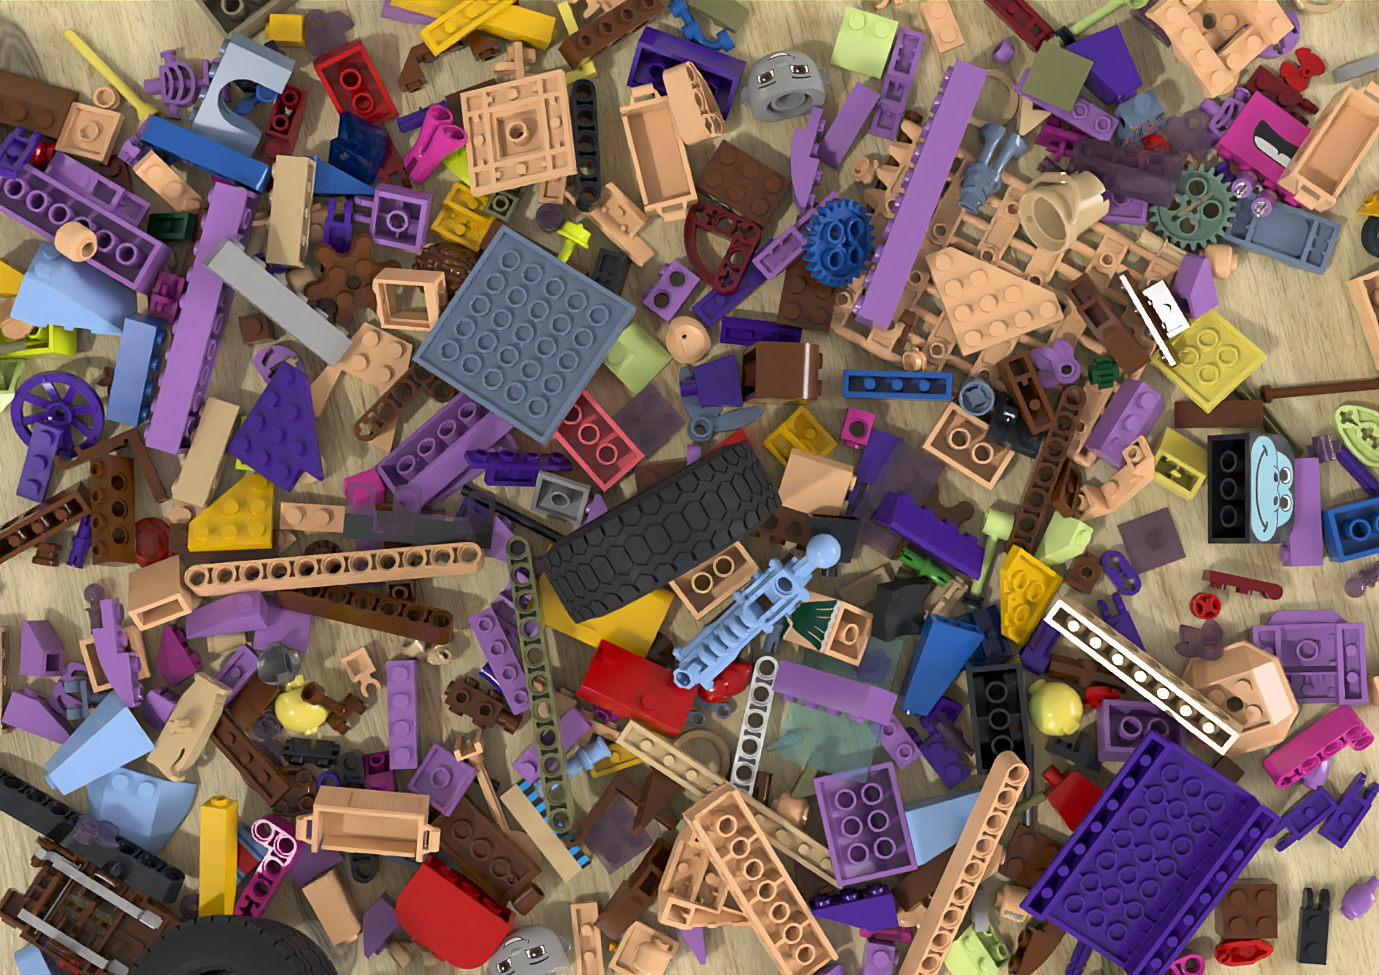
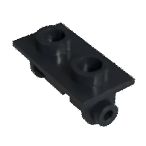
[282,737,340,769]

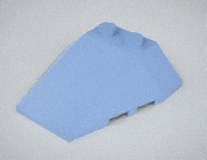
[10,241,138,337]
[87,766,198,868]

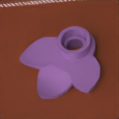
[1031,338,1081,389]

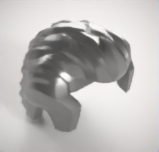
[257,641,303,685]

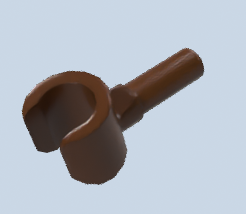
[898,309,916,349]

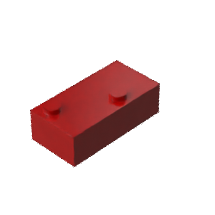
[575,639,700,740]

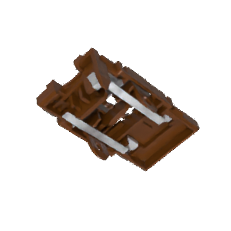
[0,836,186,975]

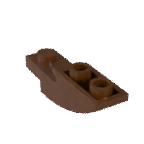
[1063,273,1152,376]
[593,837,673,940]
[1008,918,1066,975]

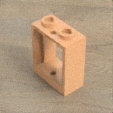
[373,268,449,332]

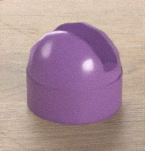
[992,39,1015,63]

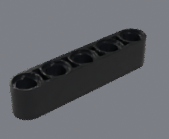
[570,79,601,213]
[338,749,380,884]

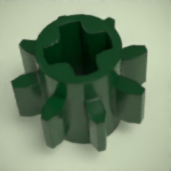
[1087,356,1120,390]

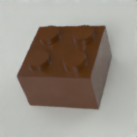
[1215,878,1278,939]

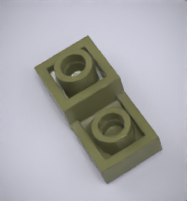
[687,0,750,34]
[483,185,529,223]

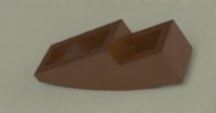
[1174,400,1263,428]
[890,842,958,913]

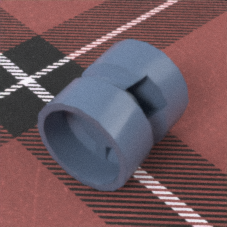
[958,375,995,416]

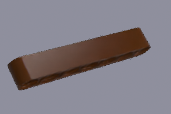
[1004,384,1087,555]
[274,573,454,645]

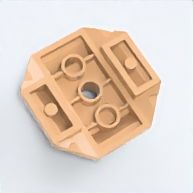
[1181,639,1299,758]

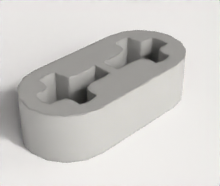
[1332,55,1379,84]
[969,886,989,932]

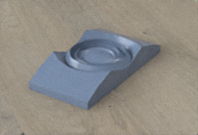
[1221,192,1341,275]

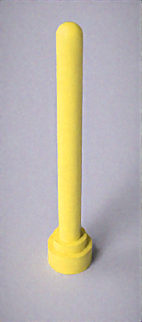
[64,29,162,123]

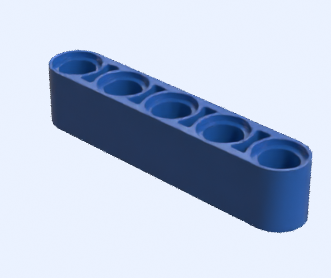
[139,115,272,195]

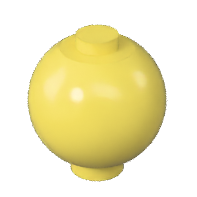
[275,673,329,736]
[1027,679,1083,736]

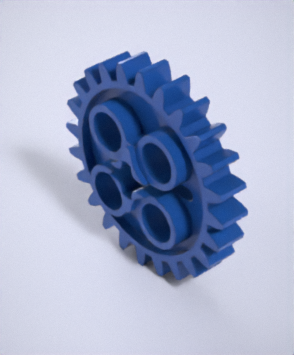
[801,198,876,287]

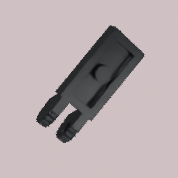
[1296,888,1330,965]

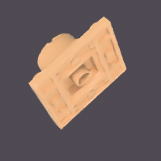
[460,69,577,197]

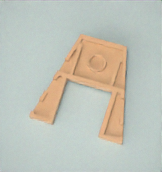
[310,322,414,453]

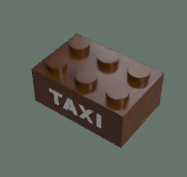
[695,139,792,231]

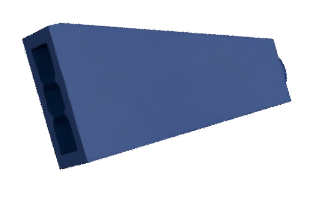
[897,612,984,716]

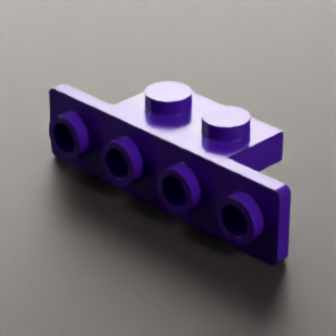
[464,449,573,487]

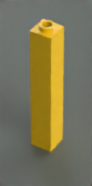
[390,0,558,50]
[199,795,238,917]

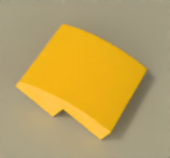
[430,181,498,255]
[763,405,840,467]

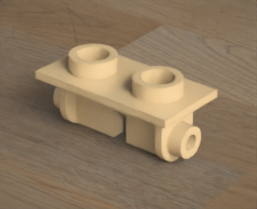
[923,570,969,620]

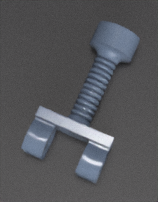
[64,679,110,720]

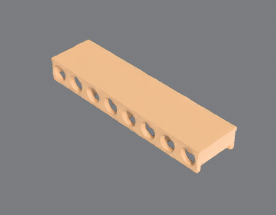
[682,781,839,975]

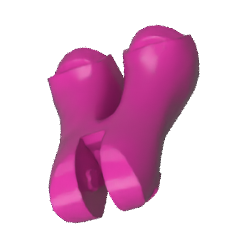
[403,104,467,185]

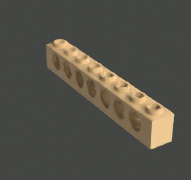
[1044,593,1244,755]

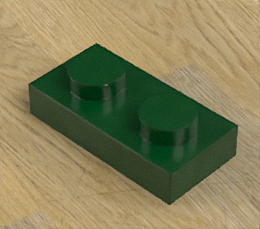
[147,212,196,242]

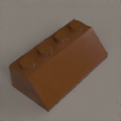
[0,70,80,142]

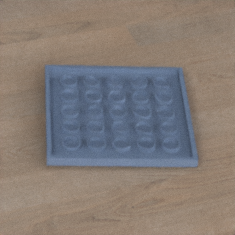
[412,225,637,447]

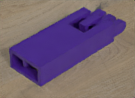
[844,428,904,531]

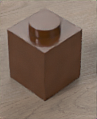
[238,312,276,346]

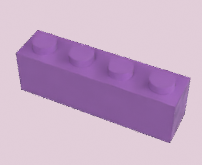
[1279,458,1323,567]
[386,658,421,770]

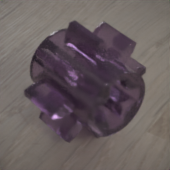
[1307,434,1342,464]

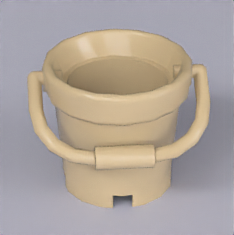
[1018,170,1109,255]

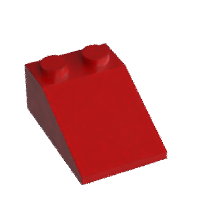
[312,37,399,138]

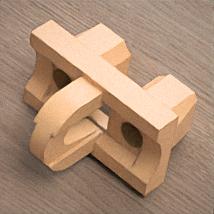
[493,42,536,81]

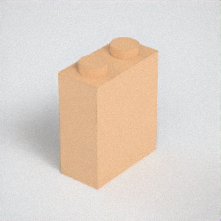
[778,447,857,516]
[128,554,192,632]
[302,866,363,946]

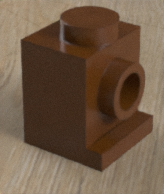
[1063,552,1104,595]

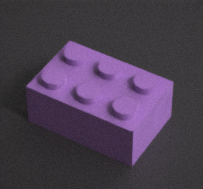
[1096,699,1187,762]

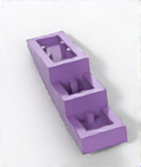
[868,27,926,141]
[752,190,842,281]

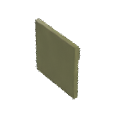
[1021,40,1094,112]

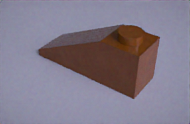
[995,349,1058,436]
[631,765,683,836]

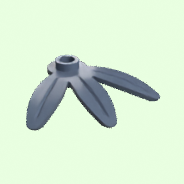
[679,367,763,443]

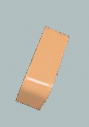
[663,61,726,145]

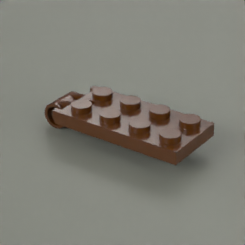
[776,202,838,335]
[427,793,545,916]

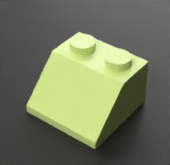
[829,6,898,80]

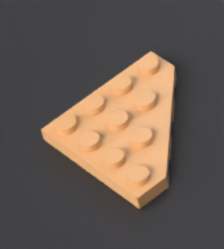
[924,246,1064,357]

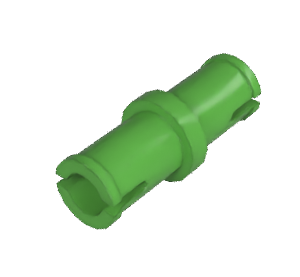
[897,545,952,588]

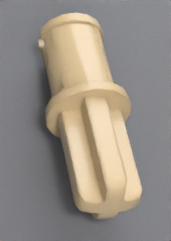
[1134,228,1187,266]

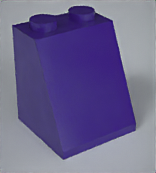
[1065,25,1143,107]

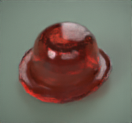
[135,517,175,567]

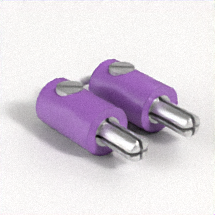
[1231,170,1277,217]

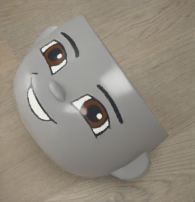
[741,50,830,123]
[486,924,571,975]

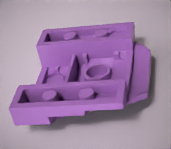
[1252,609,1368,705]

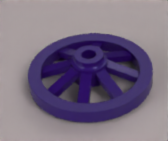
[11,370,105,459]

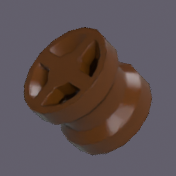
[32,542,63,567]

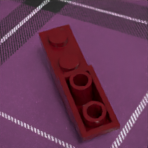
[257,84,309,193]

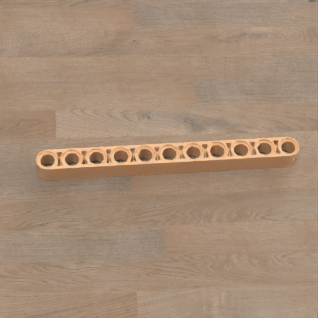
[184,542,485,596]
[898,751,1029,975]

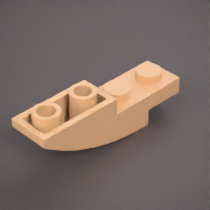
[534,676,622,742]

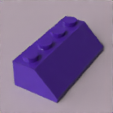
[626,26,747,121]
[873,491,985,581]

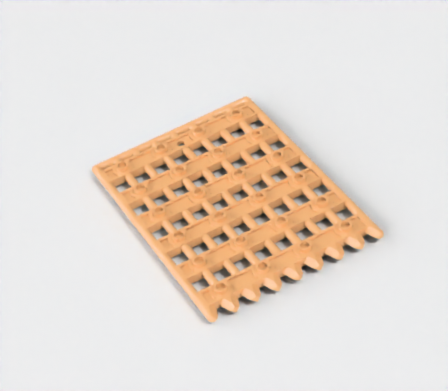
[830,119,1180,468]

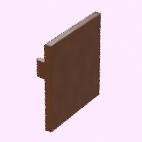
[226,672,281,732]

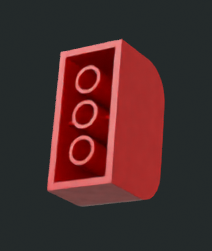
[395,852,516,969]

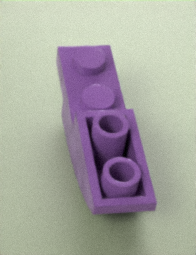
[790,107,827,218]
[44,150,152,228]
[92,598,144,708]

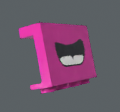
[1213,91,1310,209]

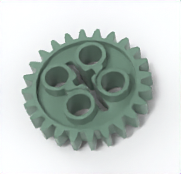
[1148,163,1238,251]

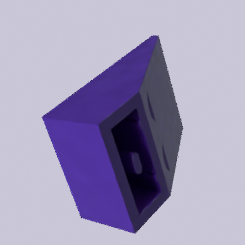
[808,881,899,932]

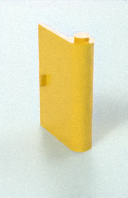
[526,540,674,658]

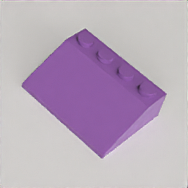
[813,761,918,887]

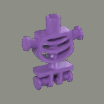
[144,49,232,121]
[1198,86,1250,150]

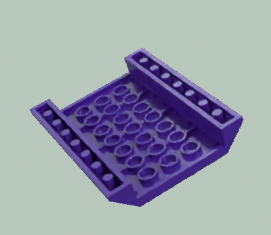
[1019,729,1282,975]

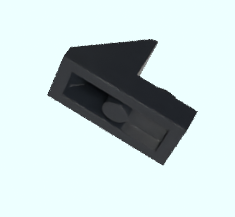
[1045,730,1101,773]

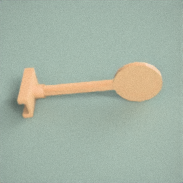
[453,728,542,881]

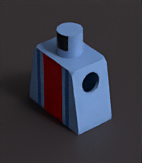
[236,821,269,886]

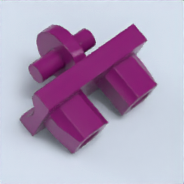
[1035,116,1090,163]
[147,270,187,325]

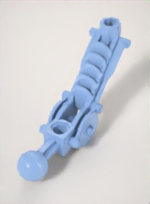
[672,533,841,691]

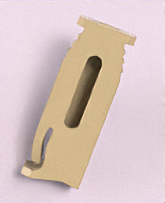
[146,672,233,782]

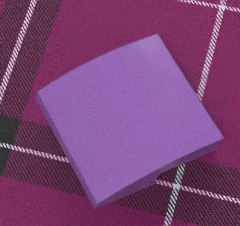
[492,569,538,637]
[253,595,314,653]

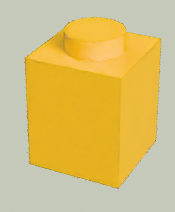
[265,14,307,48]

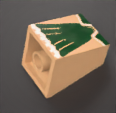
[780,590,873,667]

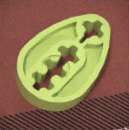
[1331,405,1379,468]

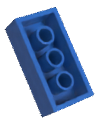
[1321,494,1379,563]

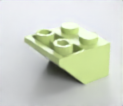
[943,919,1012,975]

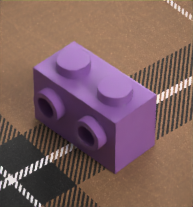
[860,937,899,975]

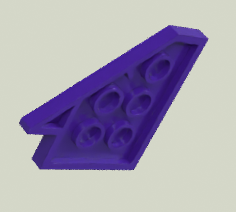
[226,360,324,493]

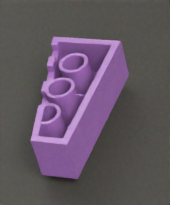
[772,659,897,726]

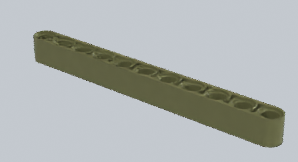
[505,536,576,833]

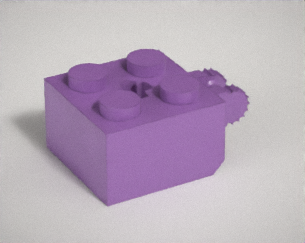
[352,183,433,253]

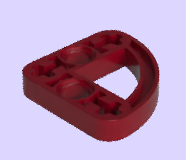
[684,201,762,296]

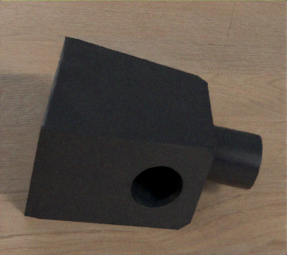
[808,513,861,577]

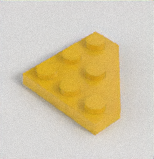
[187,474,275,552]
[1000,544,1064,647]

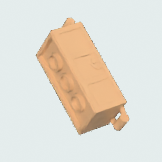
[1276,81,1379,212]
[619,83,698,224]
[295,785,441,862]

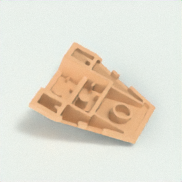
[658,825,751,930]

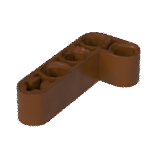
[353,362,455,442]

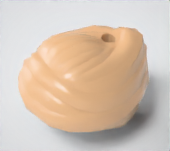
[666,316,711,364]

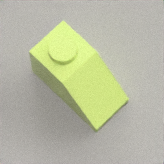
[1034,511,1094,569]

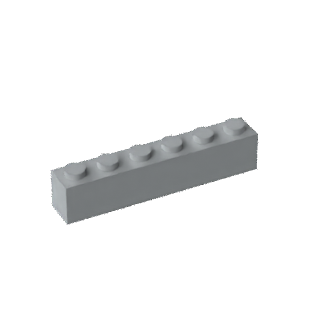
[201,238,353,368]

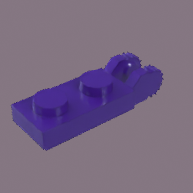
[0,126,42,180]
[321,198,352,272]
[1096,592,1147,654]
[905,716,971,790]
[1317,772,1379,849]
[1267,785,1339,852]

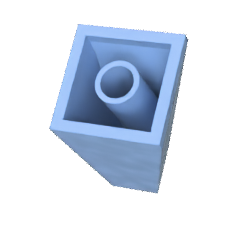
[44,690,155,795]
[903,786,983,866]

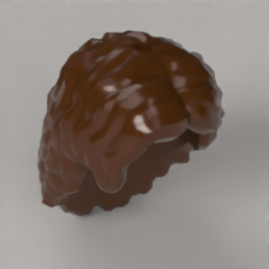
[412,242,480,303]

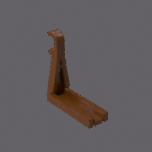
[53,428,169,504]
[561,774,680,848]

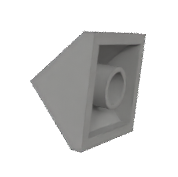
[530,470,593,526]

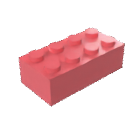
[554,389,646,493]

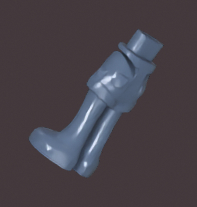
[958,123,1027,214]

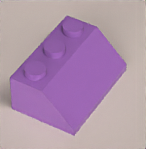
[1083,378,1165,472]

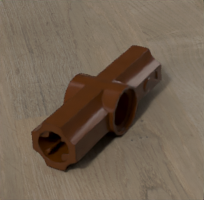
[1045,653,1129,694]

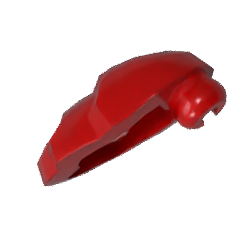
[698,661,753,703]
[1214,938,1274,967]

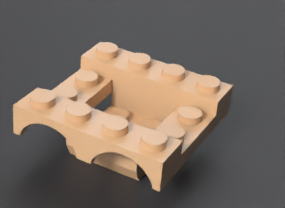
[1145,0,1294,98]

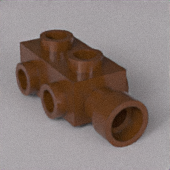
[444,676,523,735]

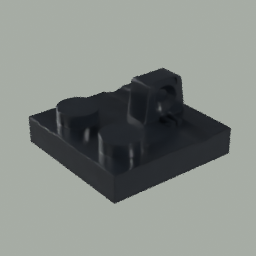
[984,391,1045,459]

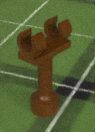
[301,681,369,735]

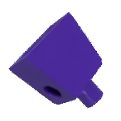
[679,354,743,407]

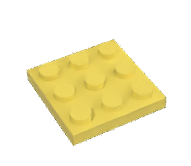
[1150,308,1267,414]

